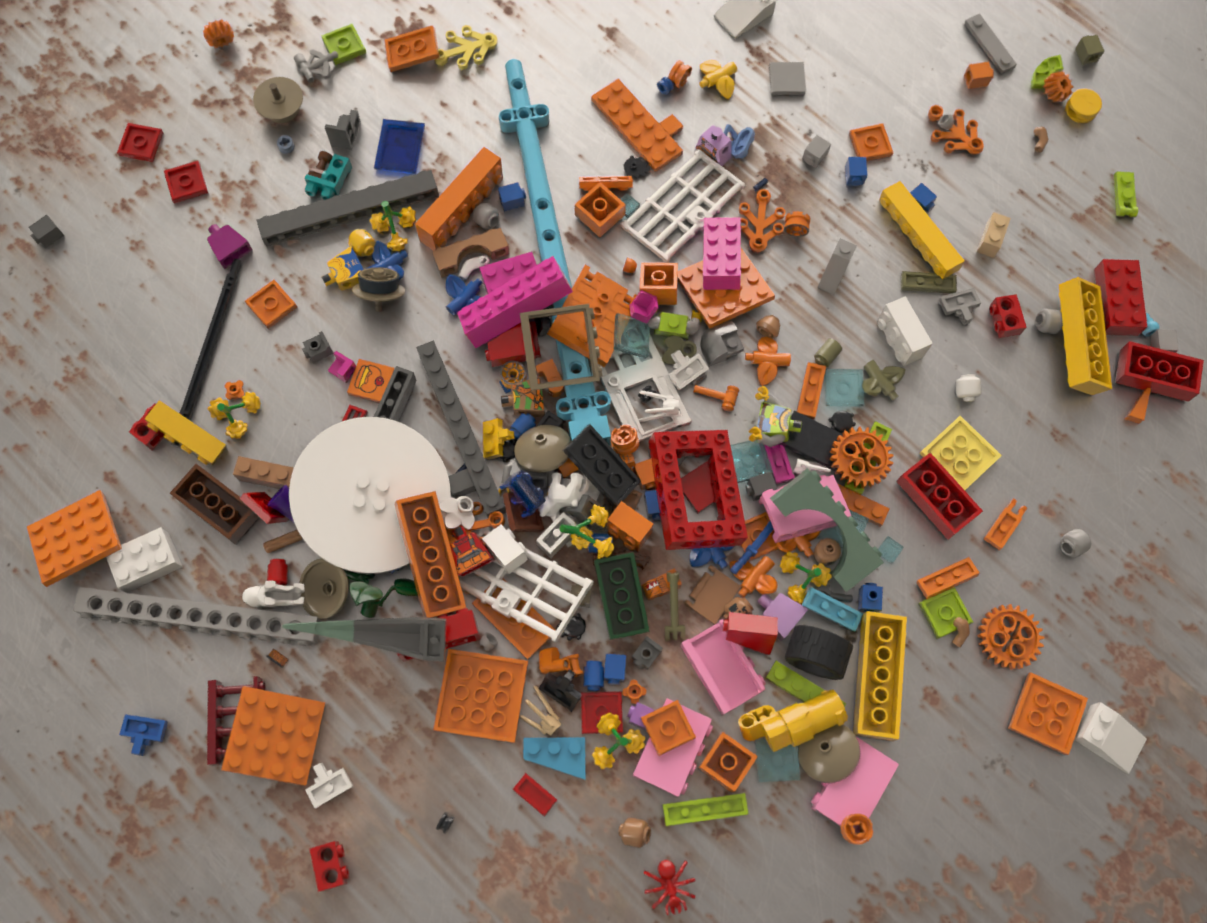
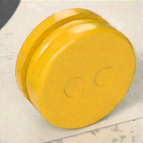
[1065,88,1102,123]

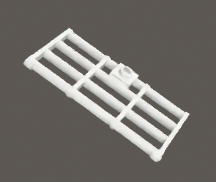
[620,149,745,263]
[458,527,594,643]

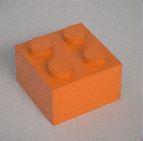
[575,182,626,237]
[640,263,678,305]
[607,501,654,552]
[698,732,758,793]

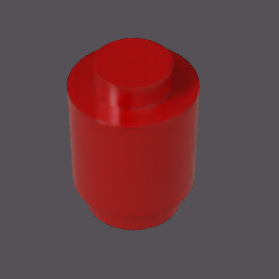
[267,558,288,586]

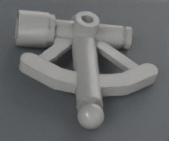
[294,50,338,83]

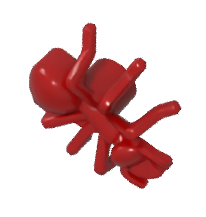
[644,860,696,915]

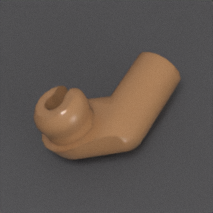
[1033,126,1049,152]
[952,617,970,648]

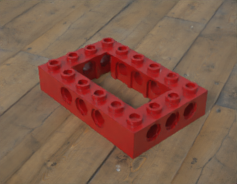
[648,430,748,550]

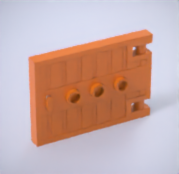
[547,264,637,367]

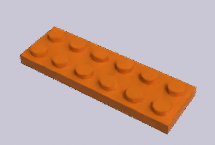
[591,78,683,172]

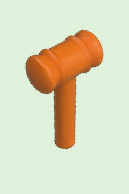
[693,385,740,412]

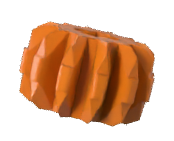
[203,19,235,48]
[1043,71,1074,102]

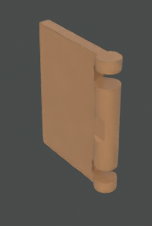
[684,565,741,625]

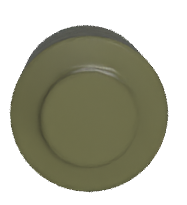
[814,338,842,367]

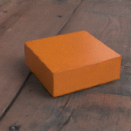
[659,114,683,137]

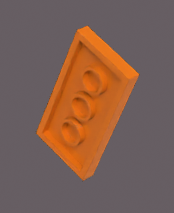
[472,578,556,660]

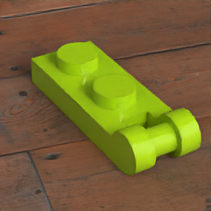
[1114,171,1138,217]

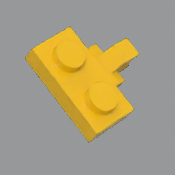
[483,418,514,460]

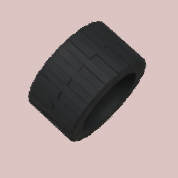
[784,625,853,680]

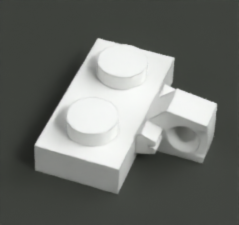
[668,350,709,390]
[305,763,353,808]

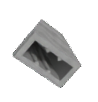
[817,238,857,295]

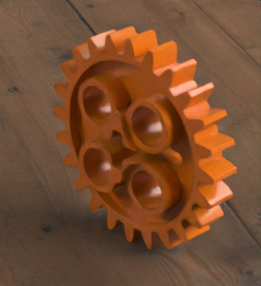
[830,426,894,489]
[977,604,1045,670]

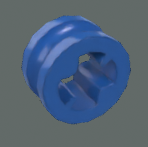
[657,77,674,95]

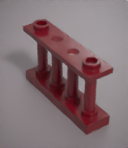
[207,676,266,766]

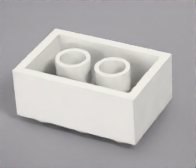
[877,296,933,366]
[106,527,182,593]

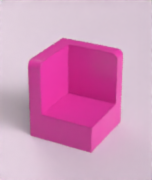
[630,290,658,324]
[328,351,356,383]

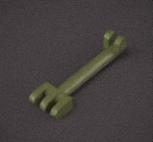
[665,572,685,641]

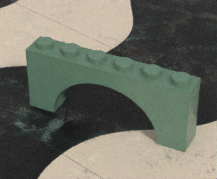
[770,469,884,592]

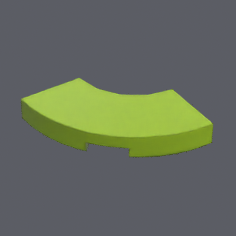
[1031,55,1064,89]

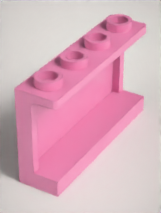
[759,475,851,543]
[680,619,766,716]
[632,699,713,798]
[811,737,899,833]

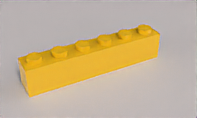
[879,181,965,280]

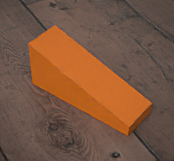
[1125,388,1151,424]

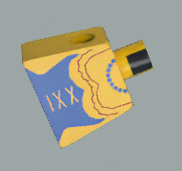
[322,247,364,291]

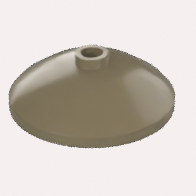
[514,425,571,472]
[299,558,348,619]
[798,725,860,783]

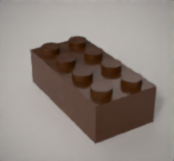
[169,464,259,545]

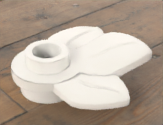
[439,496,475,530]

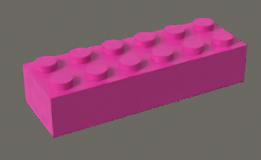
[457,256,573,348]

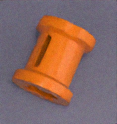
[561,654,584,677]

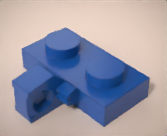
[119,714,168,756]

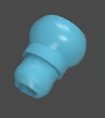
[1142,313,1160,337]

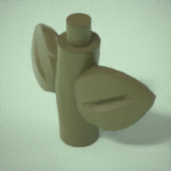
[862,359,906,401]

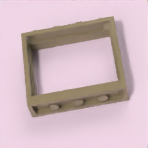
[520,304,603,391]

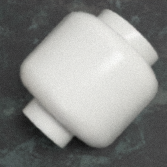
[956,374,981,402]

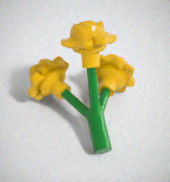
[369,201,416,251]
[207,392,261,439]
[559,504,614,559]
[780,551,832,605]
[592,713,646,769]

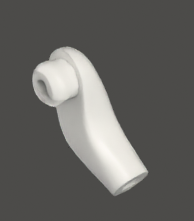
[458,255,489,281]

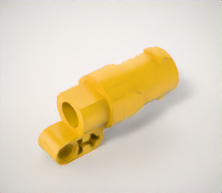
[738,689,848,752]

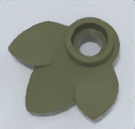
[662,336,697,365]

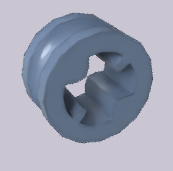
[277,135,294,154]

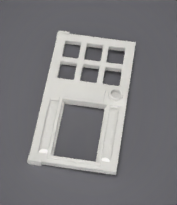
[598,319,692,442]

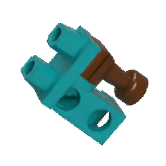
[304,151,352,200]

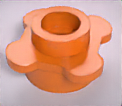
[225,380,245,400]
[622,680,647,704]

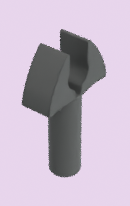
[817,585,853,602]

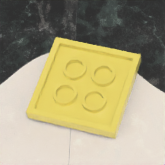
[919,416,1002,490]

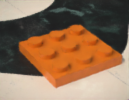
[1008,672,1088,755]

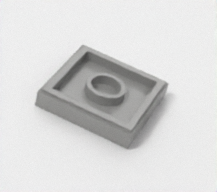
[769,62,806,95]

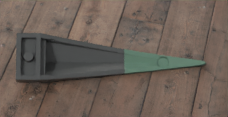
[282,616,446,661]

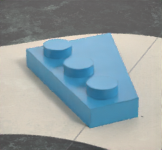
[523,737,585,780]

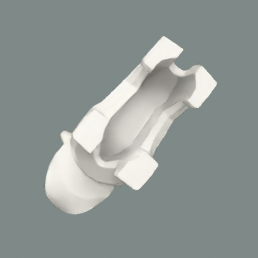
[538,473,591,522]
[242,581,304,610]

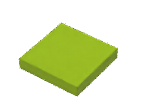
[321,23,367,65]
[918,587,973,639]

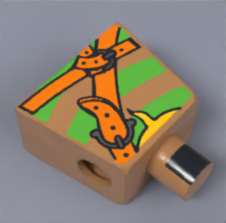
[501,377,545,417]

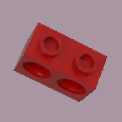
[989,294,1027,338]
[129,403,165,451]
[309,841,349,892]

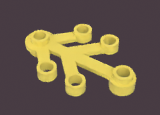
[434,25,498,70]

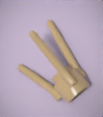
[520,686,561,736]

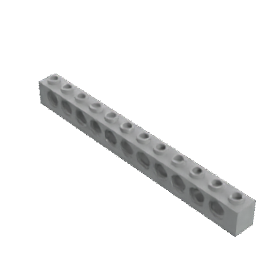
[73,587,322,646]

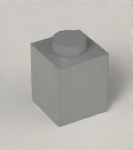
[802,135,831,168]
[1150,329,1179,353]

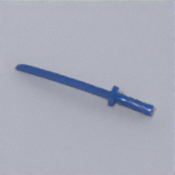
[730,521,774,574]

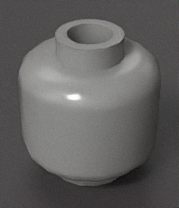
[473,203,500,230]
[1035,309,1063,334]
[1060,529,1091,557]

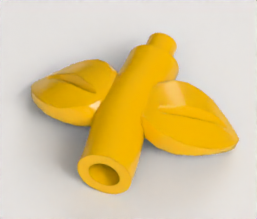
[699,60,737,100]

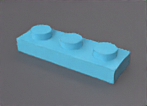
[802,587,863,632]

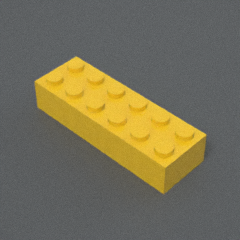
[1059,277,1112,395]
[853,611,907,741]

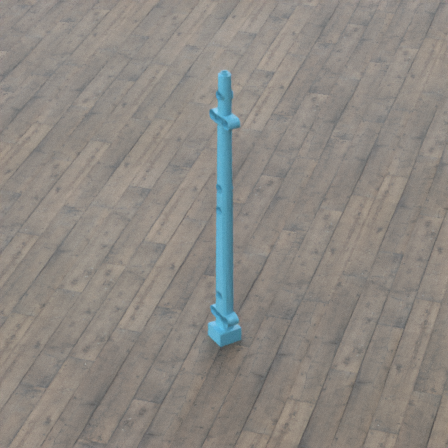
[499,59,611,447]

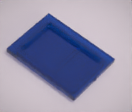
[374,119,425,174]

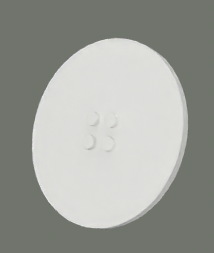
[289,417,451,574]

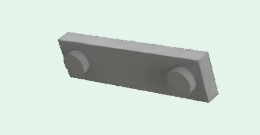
[964,13,1017,74]

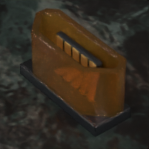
[266,648,289,668]

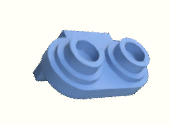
[723,124,755,159]

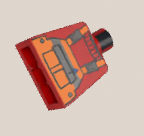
[450,526,495,578]

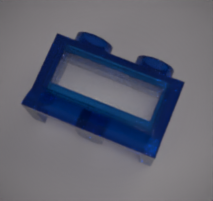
[499,470,546,518]

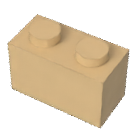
[977,212,1011,258]

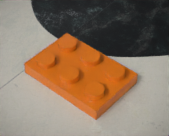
[385,25,439,72]

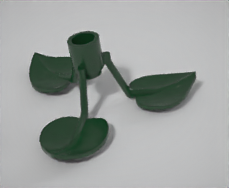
[344,570,418,618]

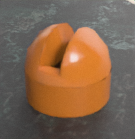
[622,257,637,273]

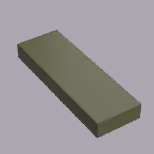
[901,271,957,294]

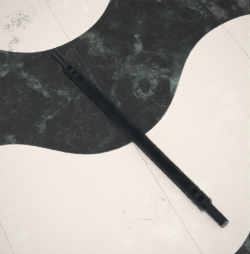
[171,258,241,447]

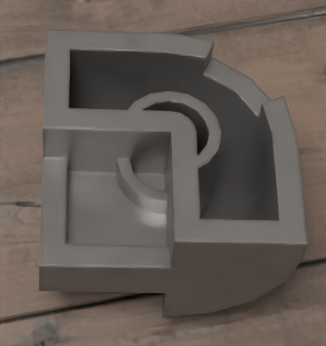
[700,320,744,367]

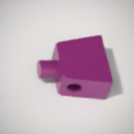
[207,224,253,270]

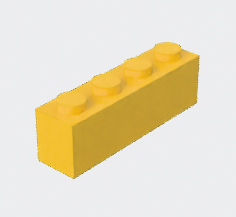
[145,400,226,466]

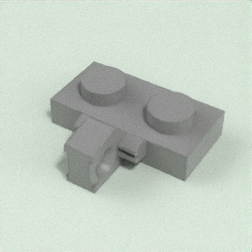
[939,288,981,325]

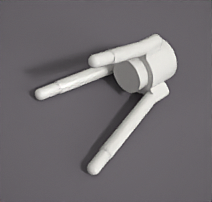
[638,391,679,422]
[794,458,831,475]

